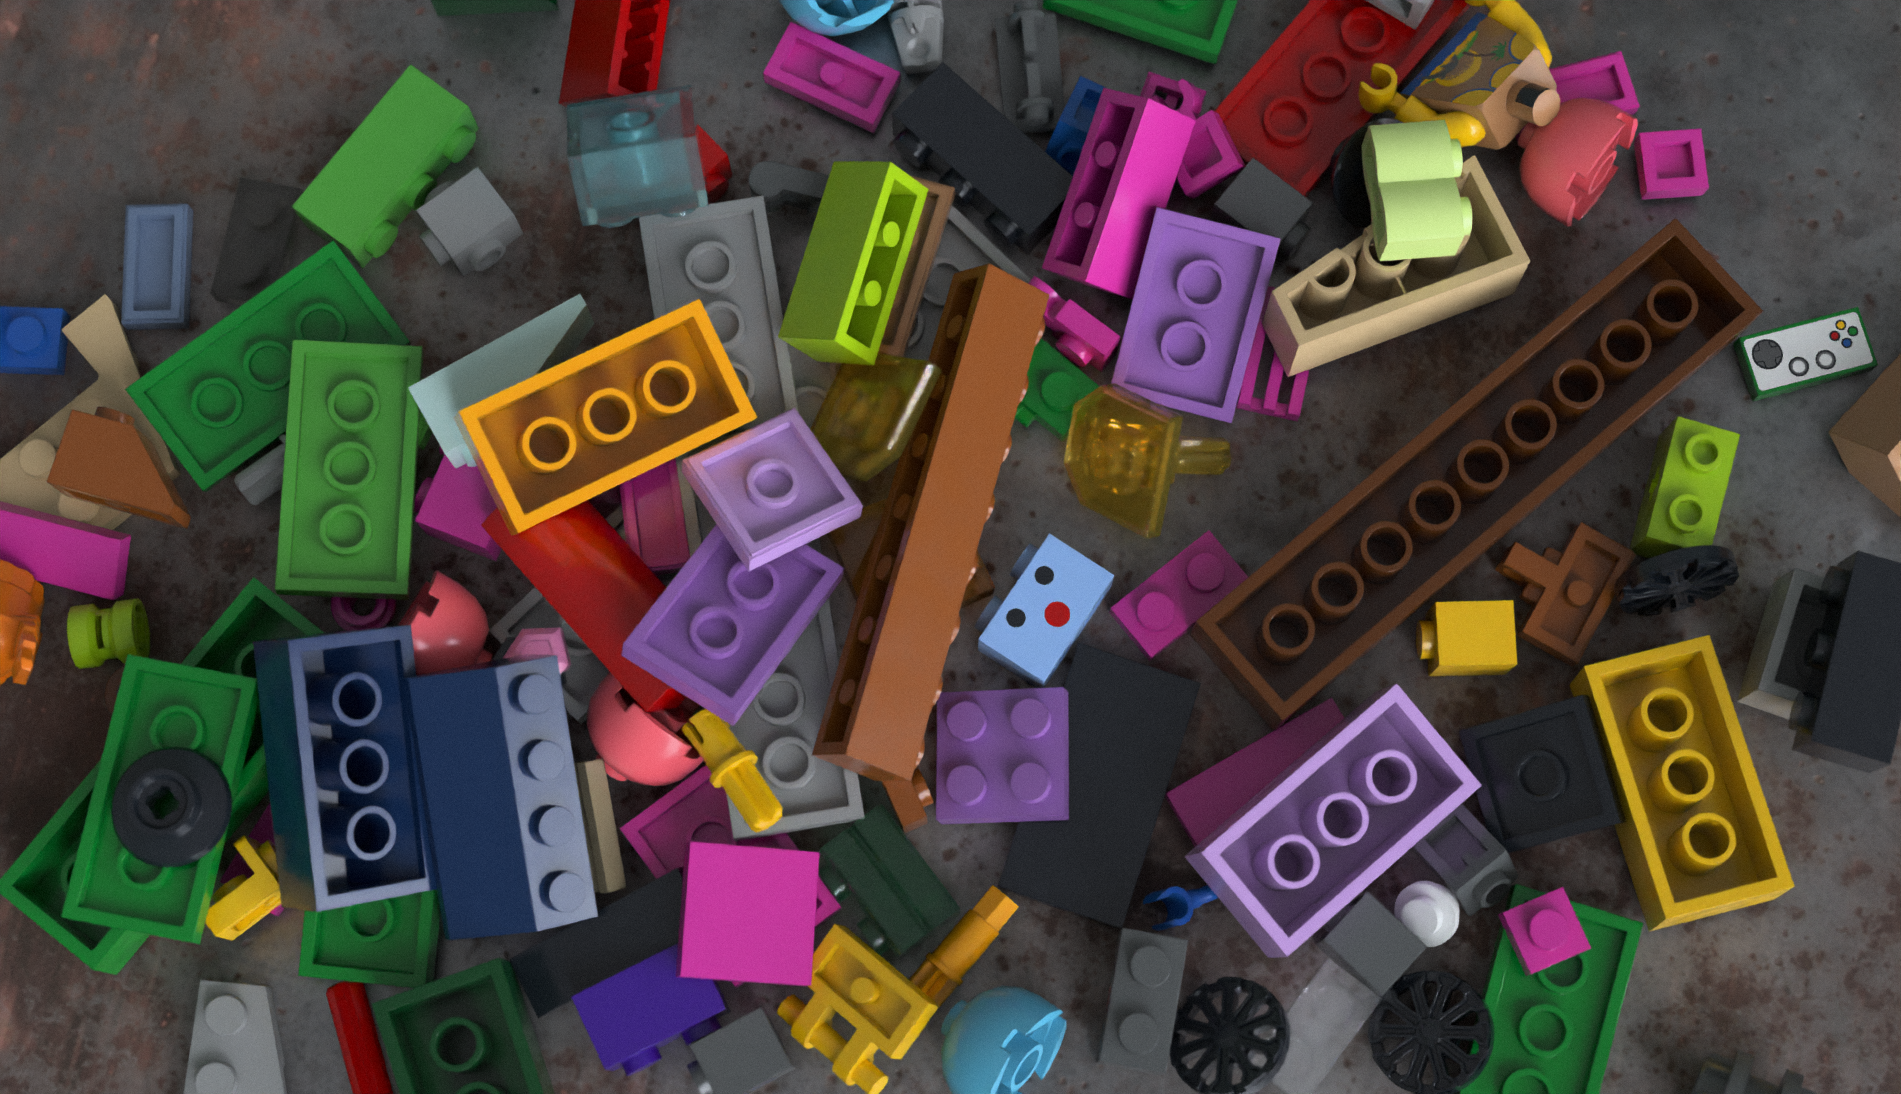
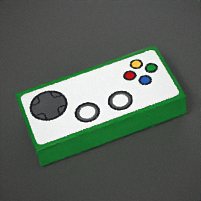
[1733,307,1878,402]

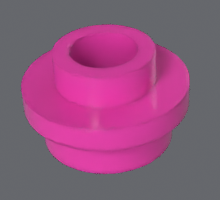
[331,597,396,631]

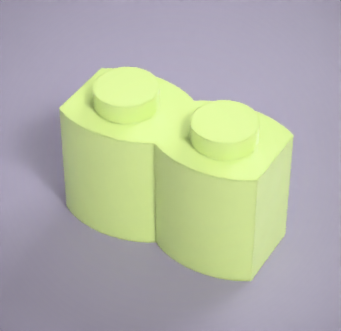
[1361,120,1472,261]

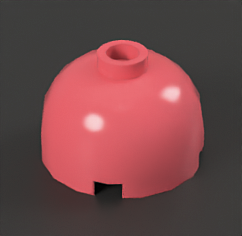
[1517,98,1638,227]
[397,570,493,675]
[586,672,703,786]

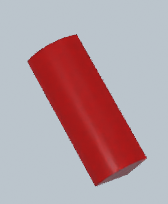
[558,0,670,118]
[481,500,686,713]

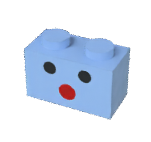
[974,533,1114,688]

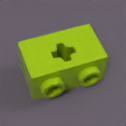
[1630,416,1740,558]

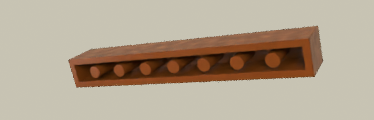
[812,263,1049,781]

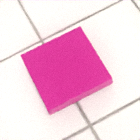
[676,841,820,986]

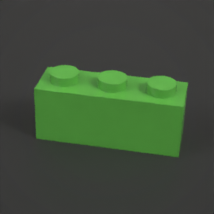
[292,64,479,268]

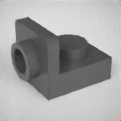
[1411,803,1518,916]

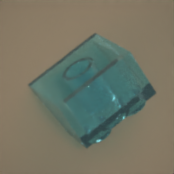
[567,85,709,228]

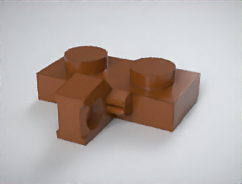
[1495,522,1636,667]

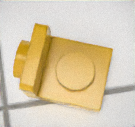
[205,835,281,941]

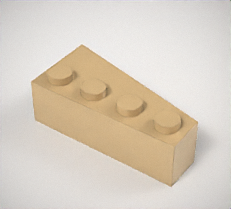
[1262,155,1530,377]

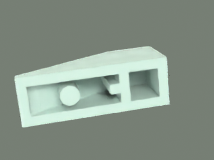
[408,294,594,469]

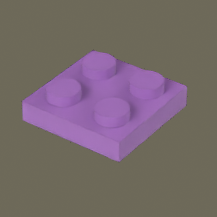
[936,687,1069,824]

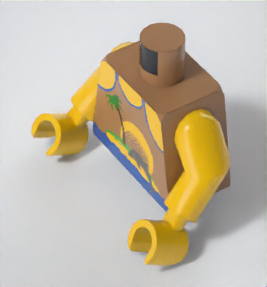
[1359,0,1560,150]

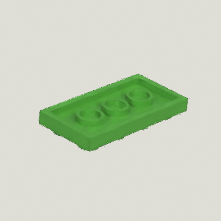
[275,340,424,600]

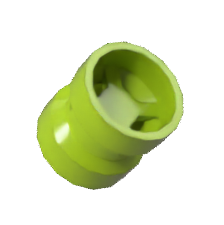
[67,598,150,669]

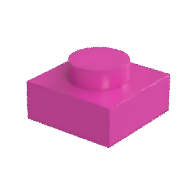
[1634,128,1709,200]
[1498,887,1591,976]

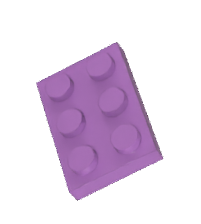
[1109,207,1281,423]
[622,524,845,726]

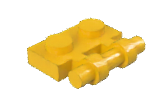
[777,924,939,1094]

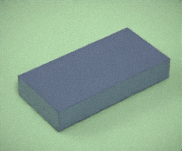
[121,203,193,330]

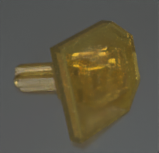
[810,353,942,482]
[1064,383,1232,539]

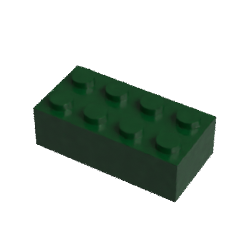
[371,957,555,1094]

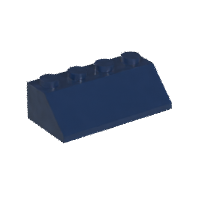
[253,625,437,912]
[403,654,598,940]

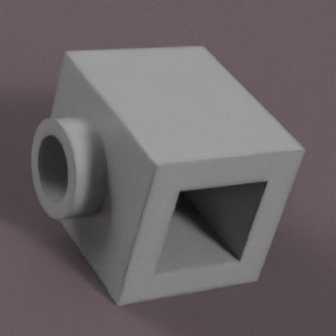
[416,167,523,277]

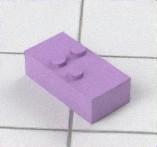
[1184,684,1482,958]

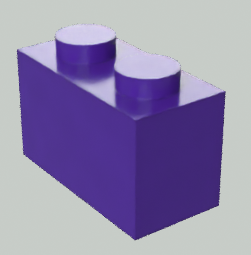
[571,943,731,1076]

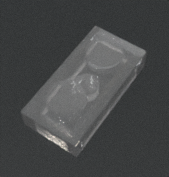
[1251,958,1382,1094]

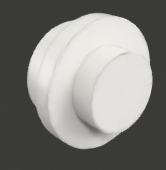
[1394,881,1460,947]

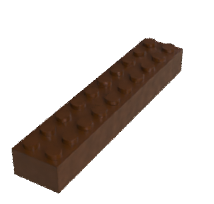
[1190,218,1763,731]

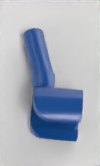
[1143,885,1218,931]

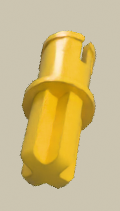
[682,709,782,832]

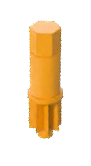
[909,885,1019,1014]

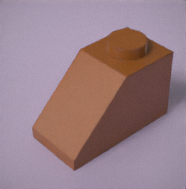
[47,407,191,529]

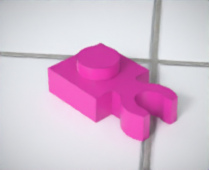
[1150,78,1245,199]
[1028,276,1120,372]

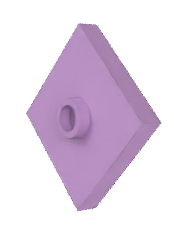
[681,408,863,572]

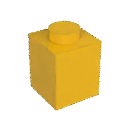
[1416,600,1517,677]

